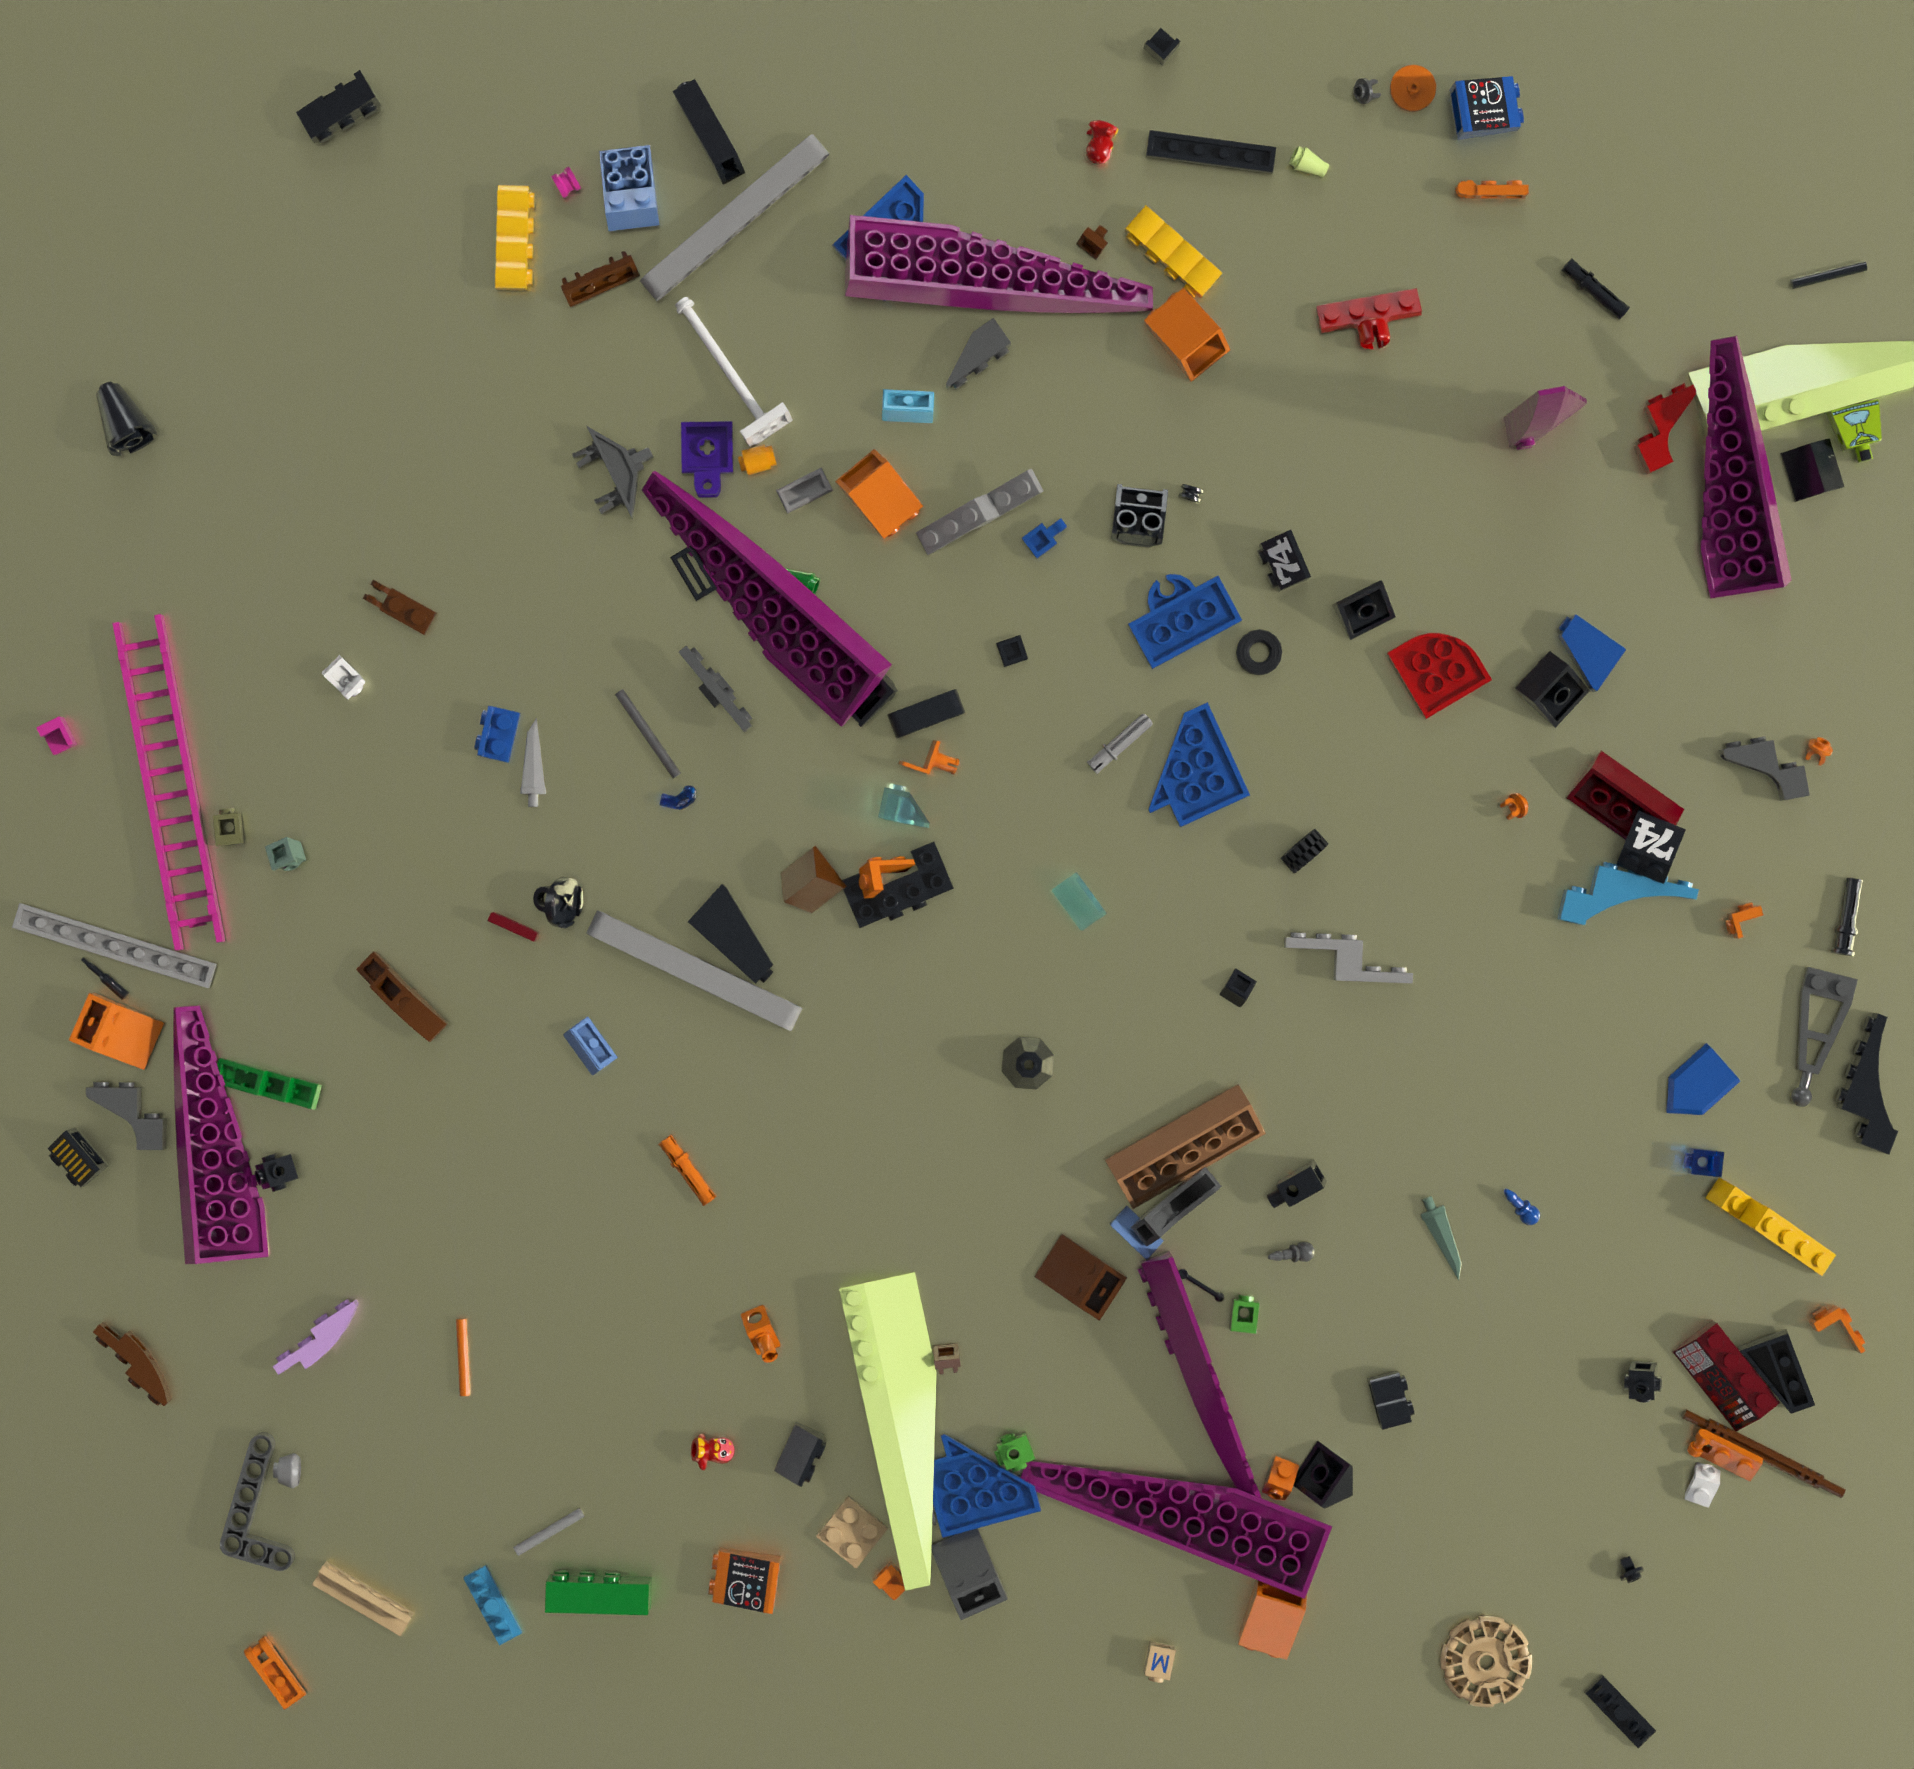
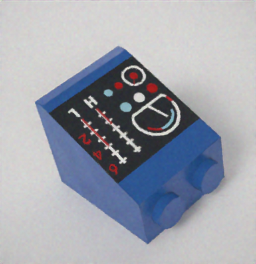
[1449,76,1524,140]

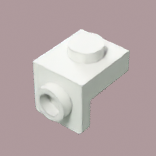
[322,655,365,700]
[1685,1462,1720,1508]

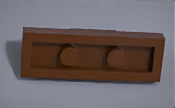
[561,251,640,307]

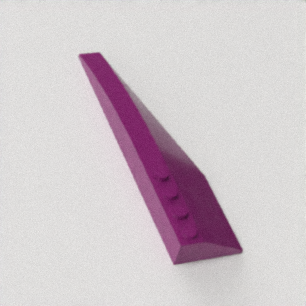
[845,215,1153,313]
[642,471,892,727]

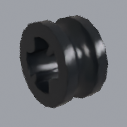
[1178,484,1204,503]

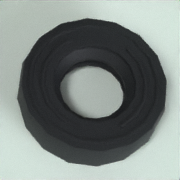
[1236,629,1282,675]

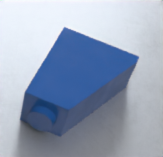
[1558,614,1626,692]

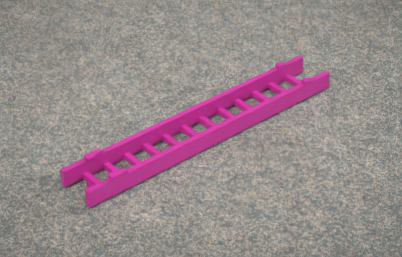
[112,614,225,951]

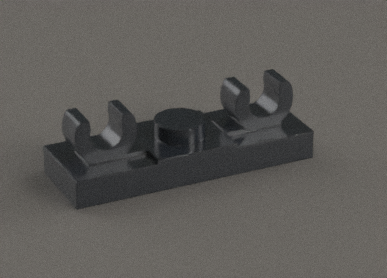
[1584,1675,1656,1748]

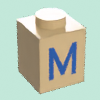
[1143,1641,1176,1683]

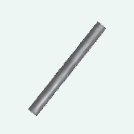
[615,689,681,779]

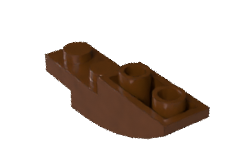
[356,951,448,1042]
[93,1322,171,1406]

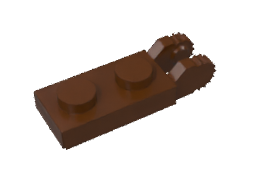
[362,580,437,635]

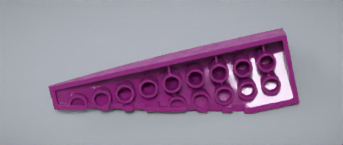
[1701,336,1792,599]

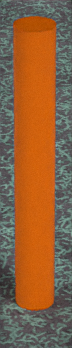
[456,1319,470,1396]

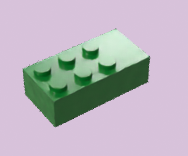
[545,1570,652,1615]

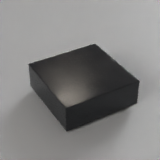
[996,635,1028,667]

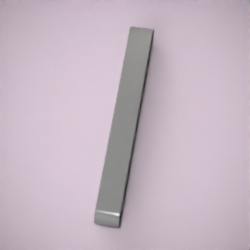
[640,134,830,301]
[586,910,803,1031]

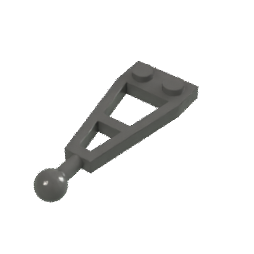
[1791,967,1858,1107]

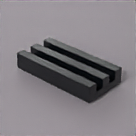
[670,545,717,602]

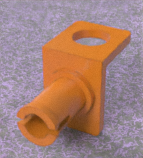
[898,740,959,775]
[741,1305,781,1363]

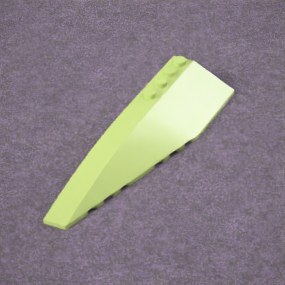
[1688,341,1914,436]
[839,1272,937,1591]

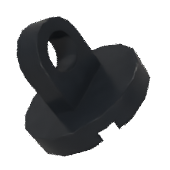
[533,877,583,928]

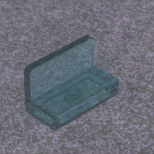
[1052,872,1107,930]

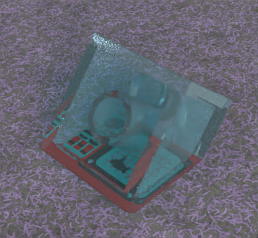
[878,784,930,828]

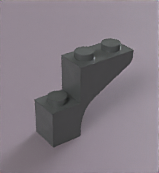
[1719,736,1810,801]
[86,1082,167,1150]
[1130,1167,1222,1247]

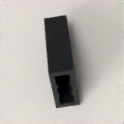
[673,79,745,185]
[688,884,774,984]

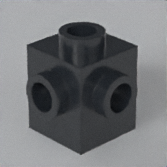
[255,1153,298,1192]
[1624,1361,1662,1403]

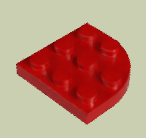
[1386,633,1492,719]

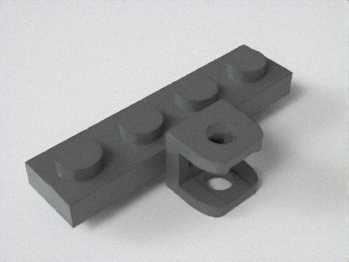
[679,646,753,732]

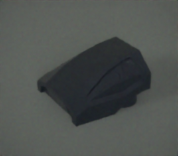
[1111,484,1168,547]

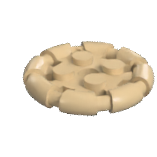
[1440,1615,1532,1708]

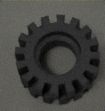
[1281,829,1329,873]

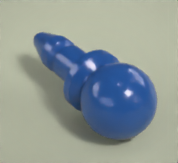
[1504,1189,1540,1225]

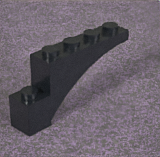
[1836,1013,1898,1155]

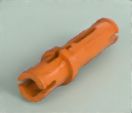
[658,1135,716,1206]

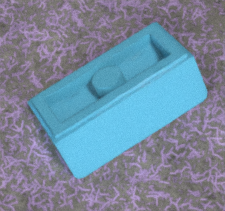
[882,389,934,423]

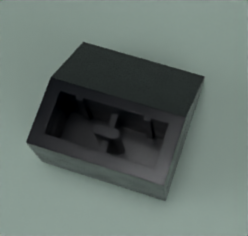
[774,1422,826,1487]

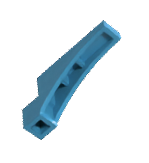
[1557,862,1699,925]

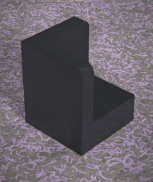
[1143,28,1181,65]

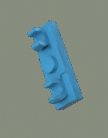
[463,1565,522,1646]

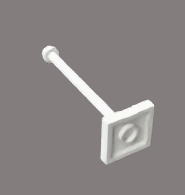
[675,297,793,448]

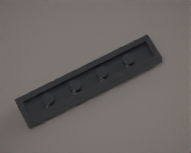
[1146,130,1276,174]

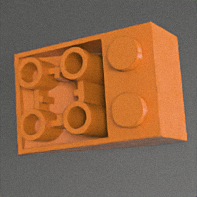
[69,992,165,1070]

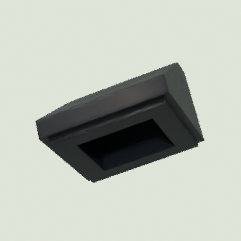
[1220,968,1257,1007]

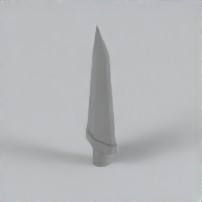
[520,718,546,807]

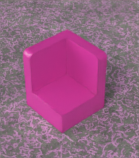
[36,716,77,755]

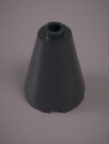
[96,382,157,456]

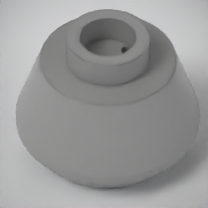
[273,1453,301,1488]

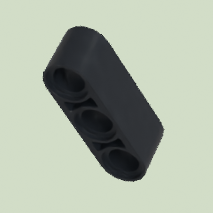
[887,689,965,739]

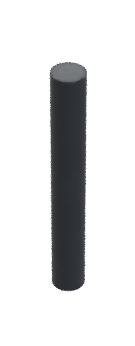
[1790,261,1867,289]

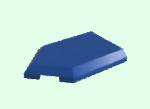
[1666,1043,1740,1115]

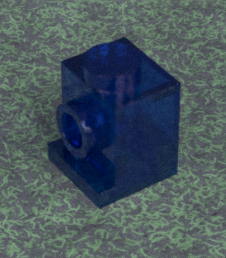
[1684,1148,1724,1177]

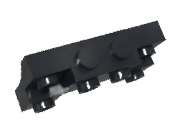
[842,842,954,928]

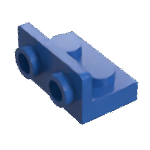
[474,706,521,763]

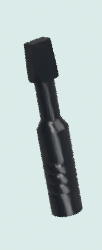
[81,957,129,1000]

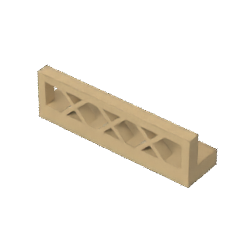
[312,1561,414,1636]

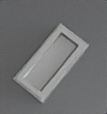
[776,467,833,514]

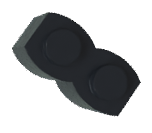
[1367,1370,1415,1430]

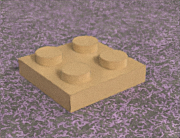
[816,1496,888,1568]

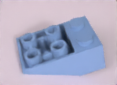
[599,145,659,231]

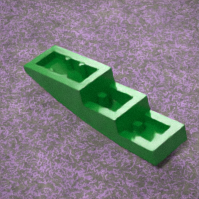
[217,1058,322,1110]

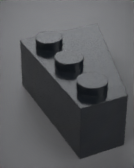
[1738,1329,1815,1414]

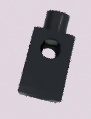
[1267,1159,1327,1208]

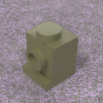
[213,808,245,846]

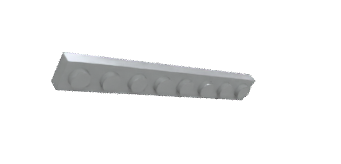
[12,903,217,988]

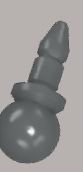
[1268,1242,1315,1262]

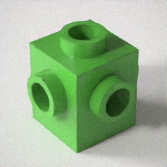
[994,1433,1035,1472]

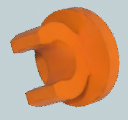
[1806,737,1833,766]
[1500,793,1528,820]

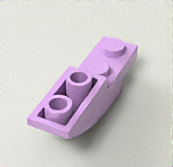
[273,1299,359,1375]

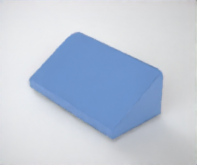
[563,1017,618,1075]
[1109,1206,1164,1260]

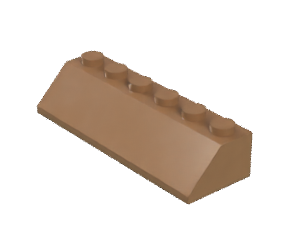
[1105,1084,1266,1209]

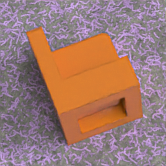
[873,1561,905,1600]

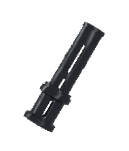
[1831,878,1863,956]

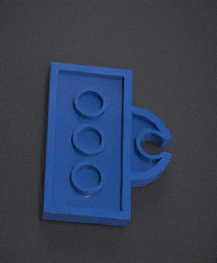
[1128,574,1242,669]

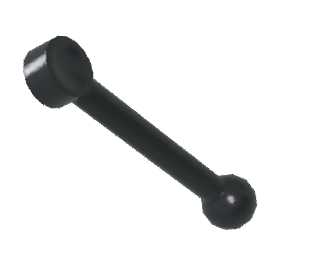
[1178,1269,1225,1302]

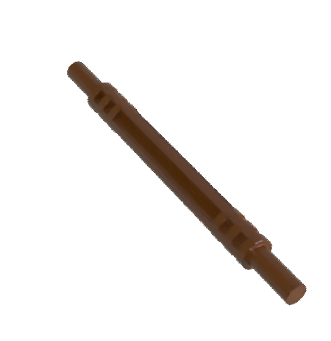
[1682,1409,1846,1498]

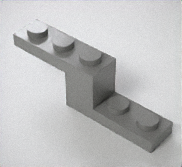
[916,469,1043,555]
[1284,932,1413,984]

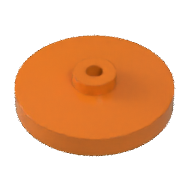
[1390,65,1436,112]

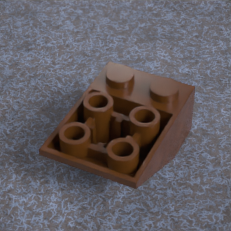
[1034,1234,1127,1321]

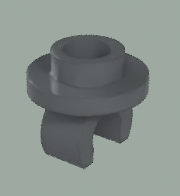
[1353,78,1381,104]

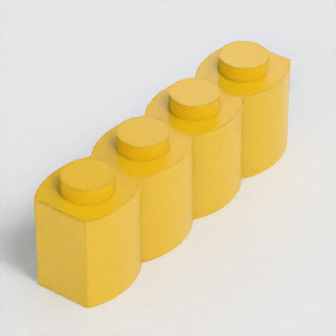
[495,185,535,291]
[1125,205,1222,298]

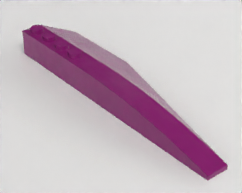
[1138,1251,1261,1498]
[1021,1461,1332,1599]

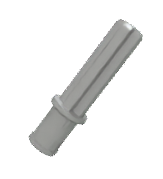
[1087,714,1153,774]

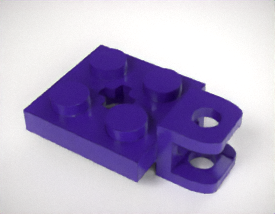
[681,421,733,498]

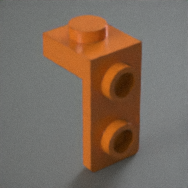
[859,856,915,898]
[1809,1305,1865,1354]

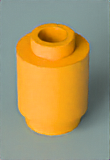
[738,444,777,475]

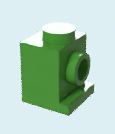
[1229,1294,1260,1334]

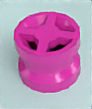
[551,166,581,199]

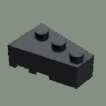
[296,70,381,143]

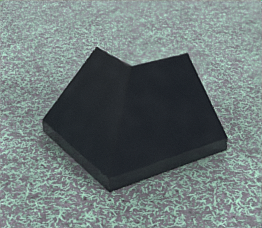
[1293,1441,1353,1509]

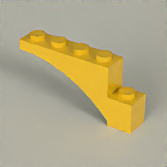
[1705,1177,1836,1276]

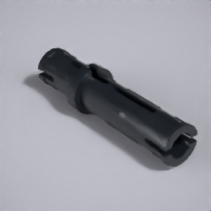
[1561,258,1630,320]

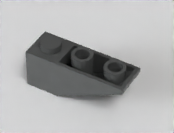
[946,318,1011,390]

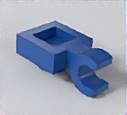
[1022,518,1067,559]

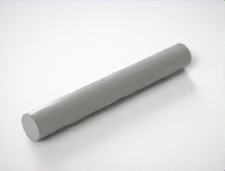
[513,1508,585,1556]

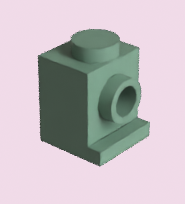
[265,837,306,871]

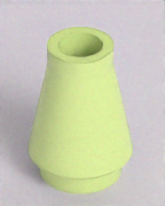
[1289,146,1329,178]

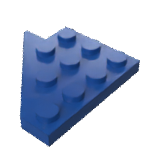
[1148,702,1250,827]
[933,1434,1041,1538]

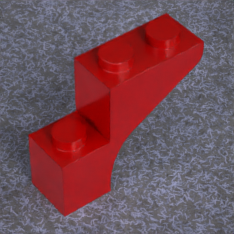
[1634,383,1696,475]

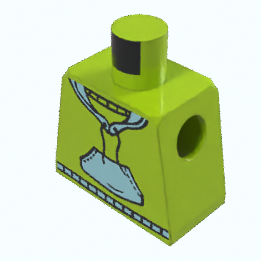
[1826,399,1882,463]

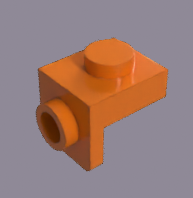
[1725,902,1763,939]
[1262,1456,1299,1501]

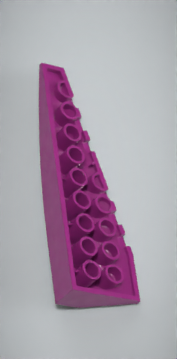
[173,1005,268,1264]

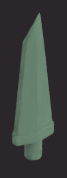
[1420,1196,1462,1280]

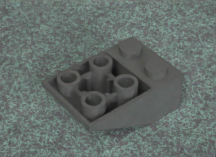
[931,1528,1008,1620]

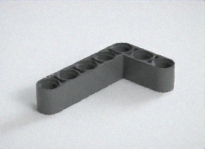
[220,1432,295,1571]

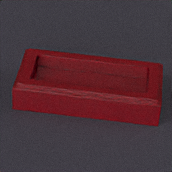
[487,912,540,942]

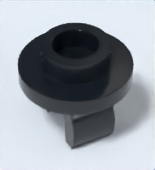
[1620,1556,1644,1583]

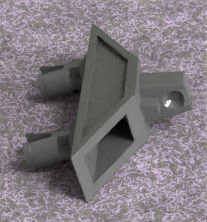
[572,426,653,519]

